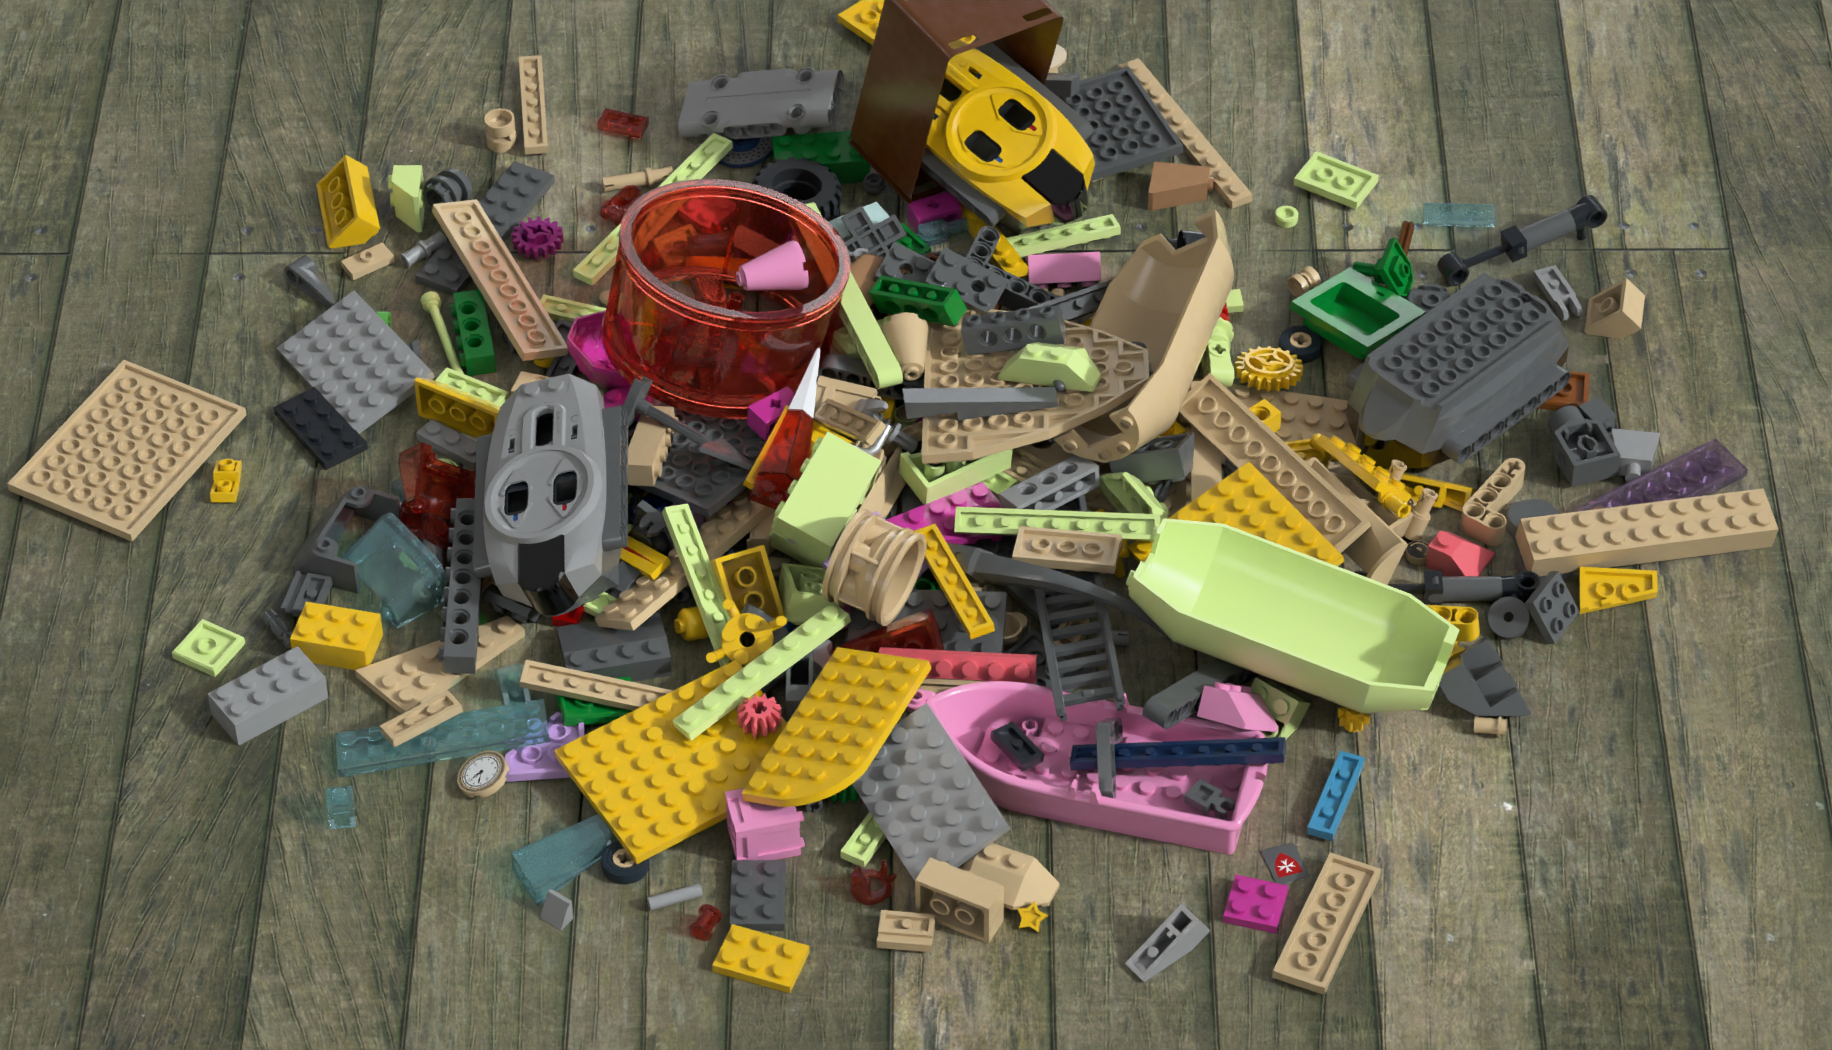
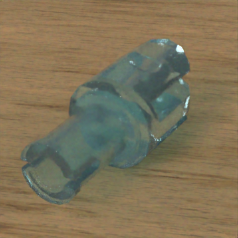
[917,216,969,247]

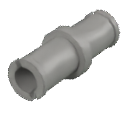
[400,231,447,268]

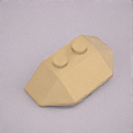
[958,843,1060,910]

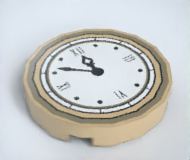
[457,750,509,798]

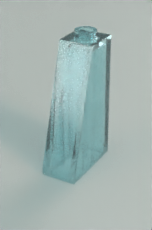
[511,814,613,906]

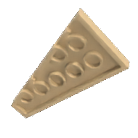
[355,616,525,714]

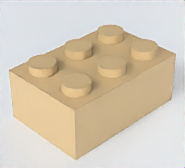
[915,857,1004,944]

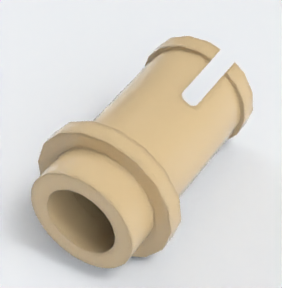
[1474,716,1507,737]

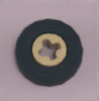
[1279,325,1322,363]
[601,841,650,885]

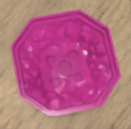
[566,307,676,390]

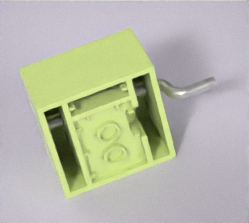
[769,423,892,568]

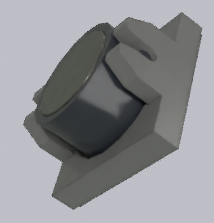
[628,500,675,556]

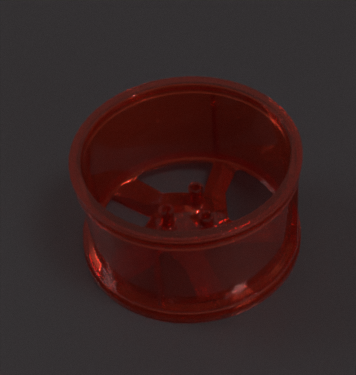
[601,179,851,419]

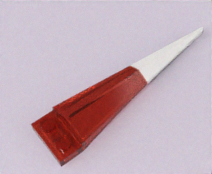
[749,348,820,509]

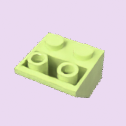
[1251,677,1311,739]

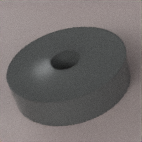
[1488,597,1531,639]

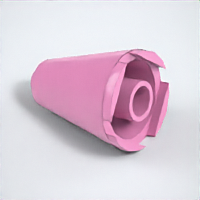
[736,240,809,291]

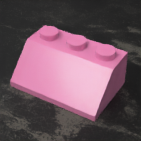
[1025,252,1101,288]
[1197,682,1278,732]

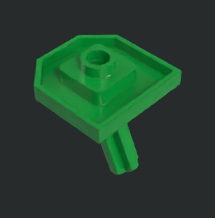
[1353,238,1414,298]

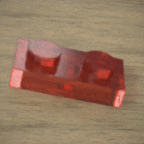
[597,108,649,139]
[421,514,454,552]

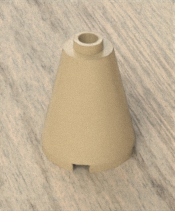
[880,312,929,381]

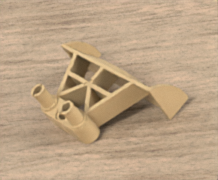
[1306,457,1438,585]

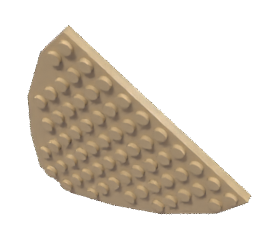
[921,309,1150,464]

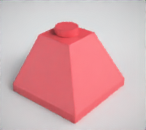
[1426,530,1495,576]

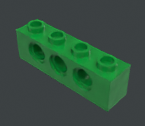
[868,275,967,327]
[450,289,496,376]

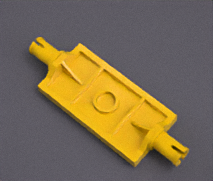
[1310,433,1412,518]

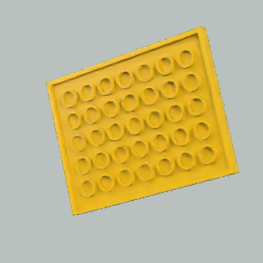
[554,660,787,864]

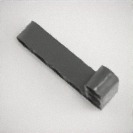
[966,226,1059,311]

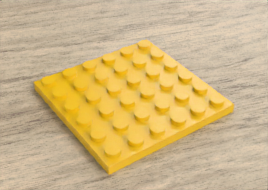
[1128,462,1344,566]

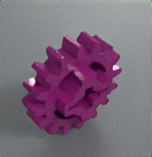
[511,216,564,260]

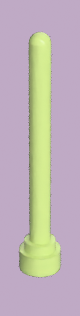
[421,291,464,374]

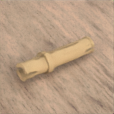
[602,166,673,192]

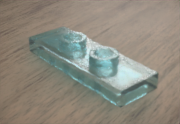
[1423,203,1496,227]

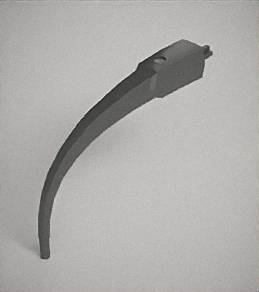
[921,543,1183,646]

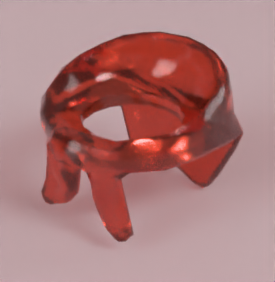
[850,860,897,905]

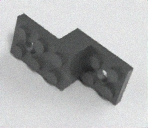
[873,241,1009,315]

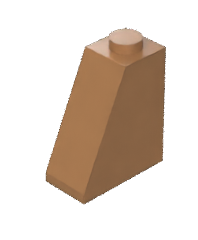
[1148,161,1214,211]

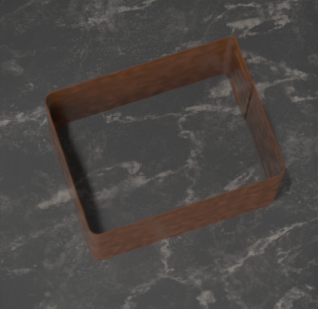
[848,0,1064,205]

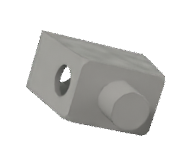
[1611,429,1660,484]

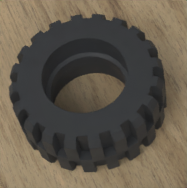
[750,157,842,241]

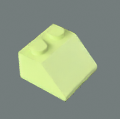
[388,165,425,232]

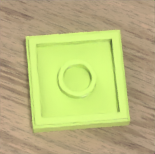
[172,619,245,677]

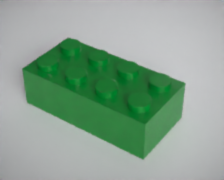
[772,130,870,184]

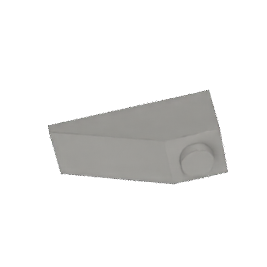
[1125,903,1210,982]

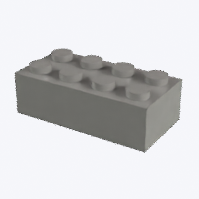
[208,646,328,746]

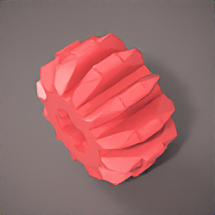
[737,693,782,739]

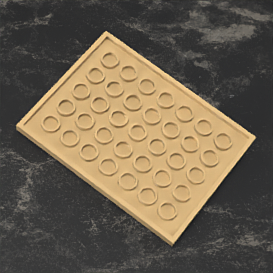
[7,360,246,541]

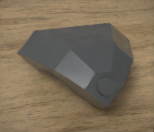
[1437,635,1531,716]

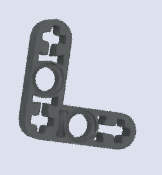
[1096,718,1123,799]

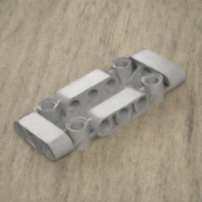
[678,67,845,139]

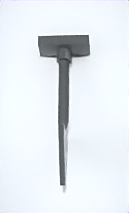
[623,376,754,470]

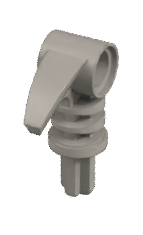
[854,399,918,453]

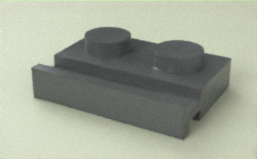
[281,571,333,617]

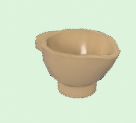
[1003,612,1028,650]

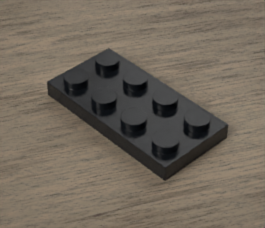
[273,387,368,470]

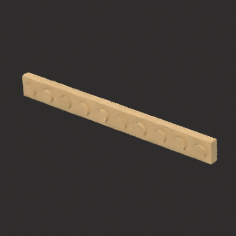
[1119,58,1253,209]

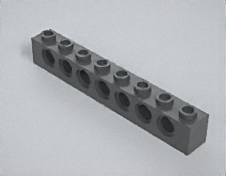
[439,498,483,674]

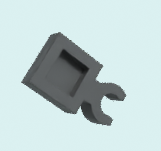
[1184,779,1235,820]

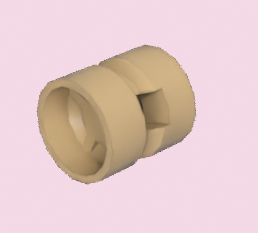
[484,108,517,153]

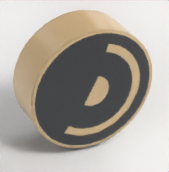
[1405,540,1429,565]

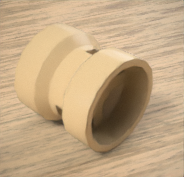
[1287,266,1321,298]

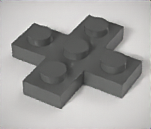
[838,206,907,266]

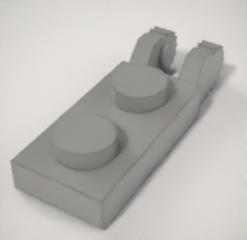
[1533,265,1582,321]

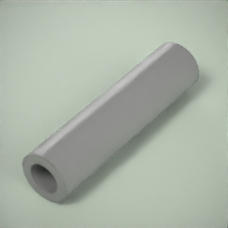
[647,883,703,911]

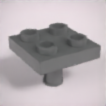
[1524,571,1580,644]

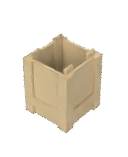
[813,375,885,443]

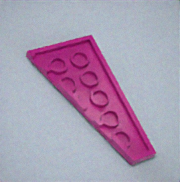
[886,482,1017,545]

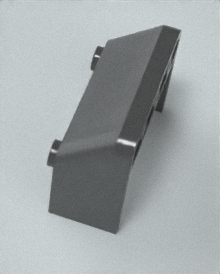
[293,486,403,594]

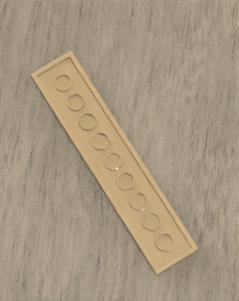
[432,199,568,361]
[1179,373,1371,553]
[595,488,779,631]

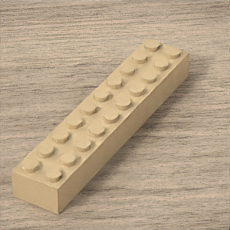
[1515,488,1779,577]

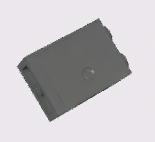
[786,650,821,723]

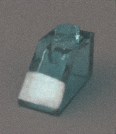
[493,662,534,720]

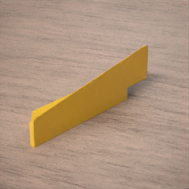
[1386,469,1476,512]

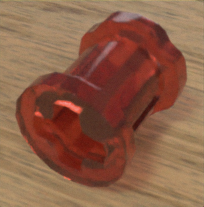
[689,904,722,941]

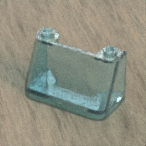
[340,512,446,629]

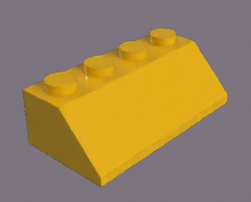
[316,155,380,249]
[414,377,500,439]

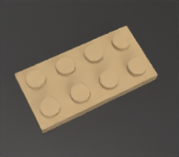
[1012,526,1122,574]

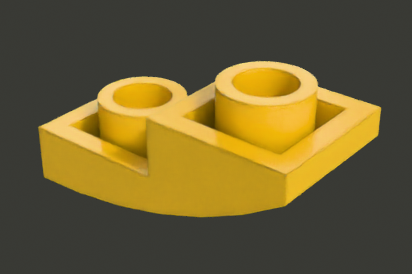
[210,459,242,502]

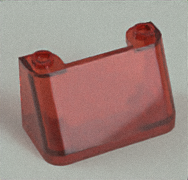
[398,442,476,522]

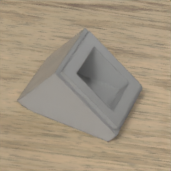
[541,889,573,930]

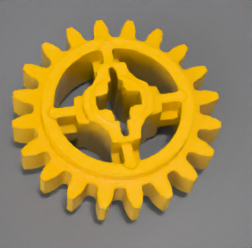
[1235,346,1303,392]

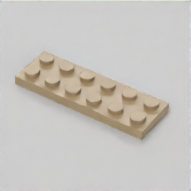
[1272,852,1381,995]

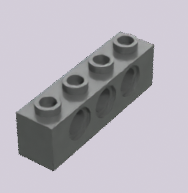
[961,305,1066,355]

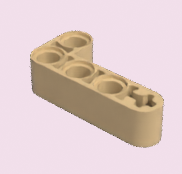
[1460,458,1525,546]

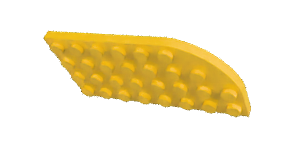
[741,647,931,807]

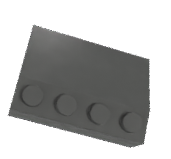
[556,611,672,682]

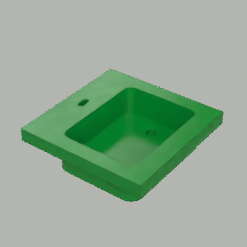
[1290,267,1426,359]

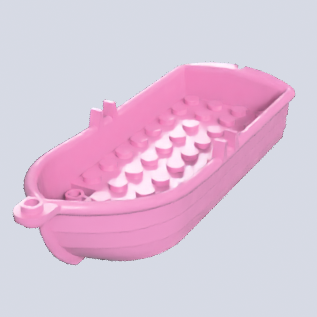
[906,681,1268,855]

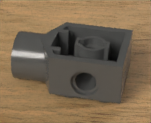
[1548,406,1621,487]

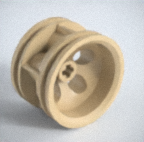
[822,509,927,626]

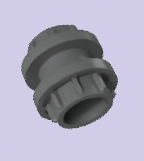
[423,168,472,211]

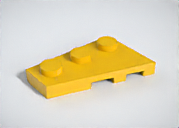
[1579,567,1658,614]

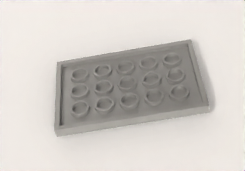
[277,291,435,434]
[852,703,1011,881]

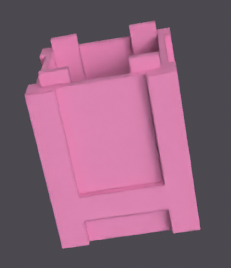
[725,788,805,860]

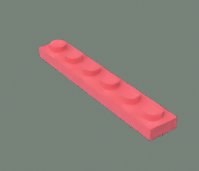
[879,647,1037,683]

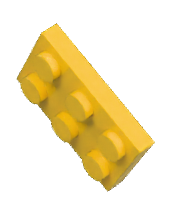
[712,924,810,994]

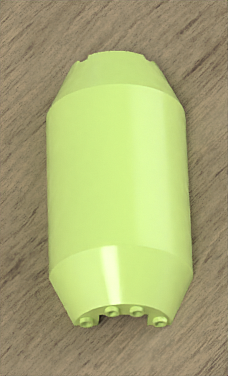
[1126,518,1460,714]

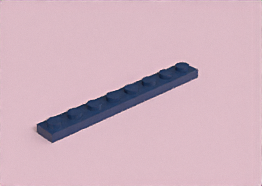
[1070,737,1286,770]

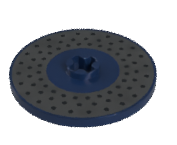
[718,136,774,168]

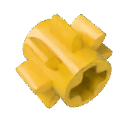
[1338,707,1370,732]

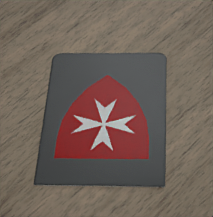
[1261,843,1310,884]

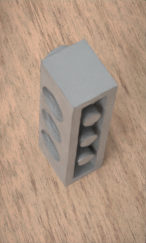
[999,455,1100,510]

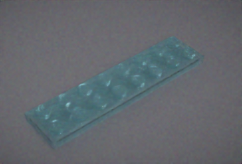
[335,699,550,777]

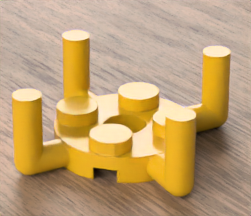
[706,599,787,665]

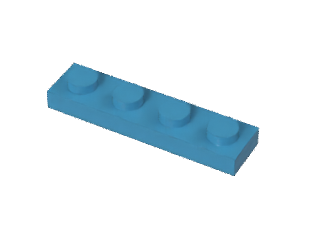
[1307,751,1365,841]

